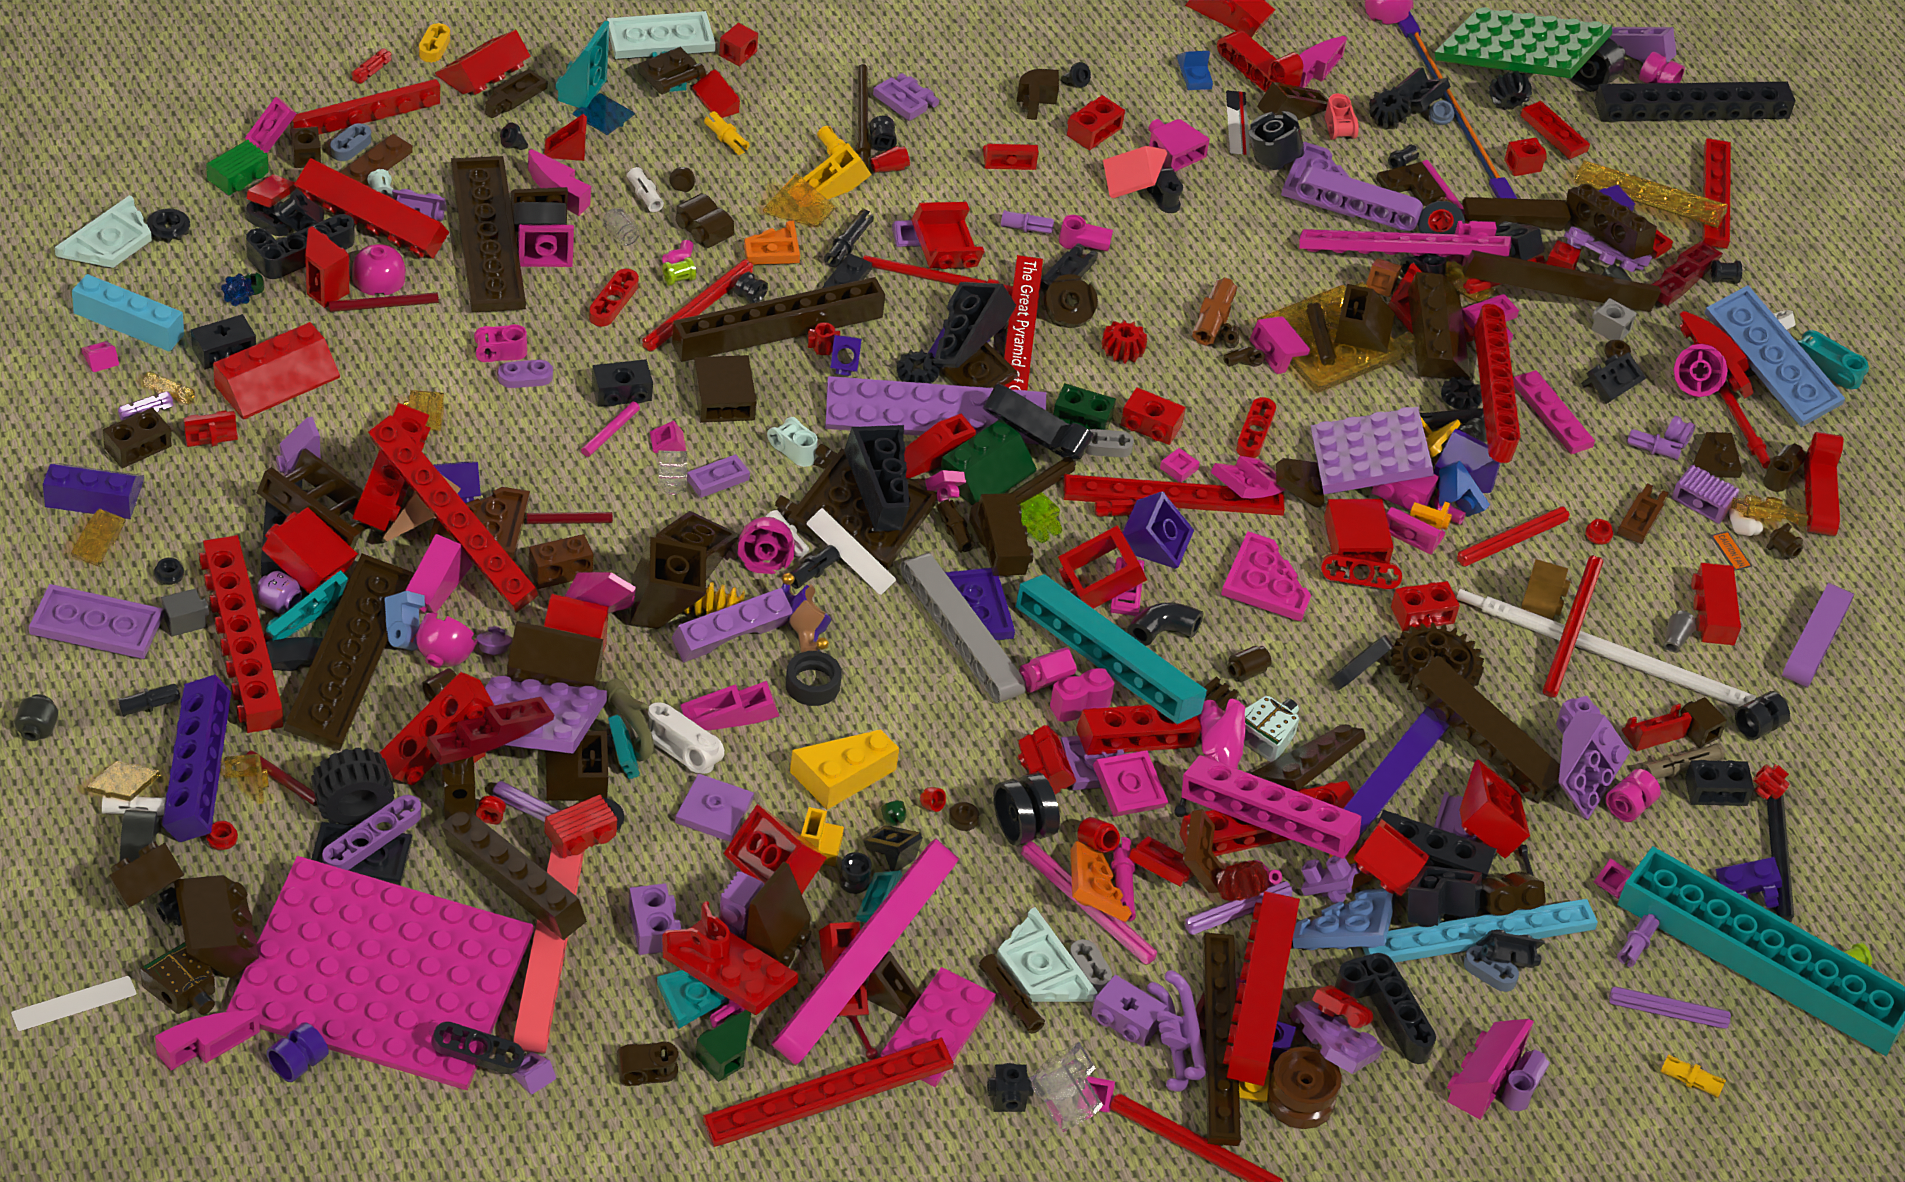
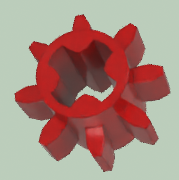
[808,323,841,355]
[1753,764,1790,800]

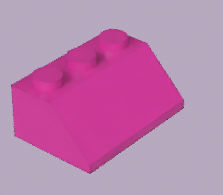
[1447,1019,1534,1120]

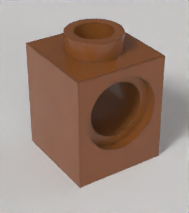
[1365,258,1402,297]

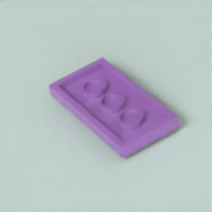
[29,584,164,659]

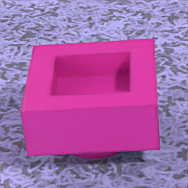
[1160,448,1200,483]

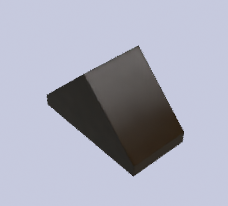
[867,951,921,1019]

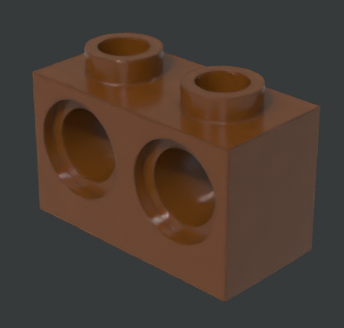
[529,534,594,589]

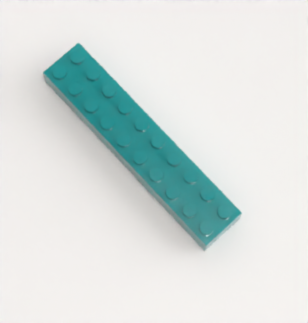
[1617,846,1905,1056]

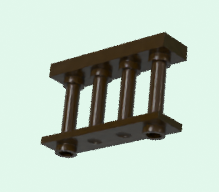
[256,448,390,549]

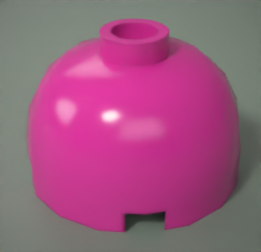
[1364,0,1414,24]
[351,244,406,296]
[1673,344,1728,397]
[738,517,795,574]
[416,612,478,668]

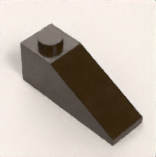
[1257,82,1329,120]

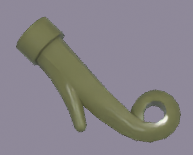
[603,679,654,761]

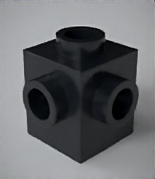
[987,1063,1034,1112]

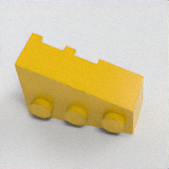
[790,729,899,810]

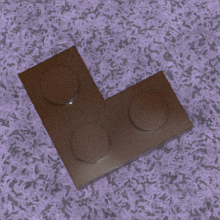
[1183,809,1224,893]

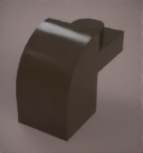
[1016,69,1059,120]

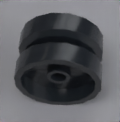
[993,771,1060,846]

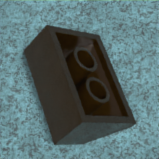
[507,621,604,689]
[174,875,259,978]

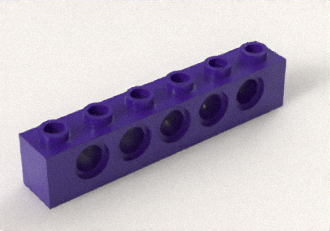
[162,674,231,842]

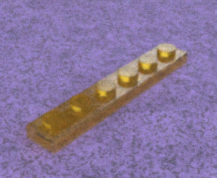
[1574,160,1728,228]

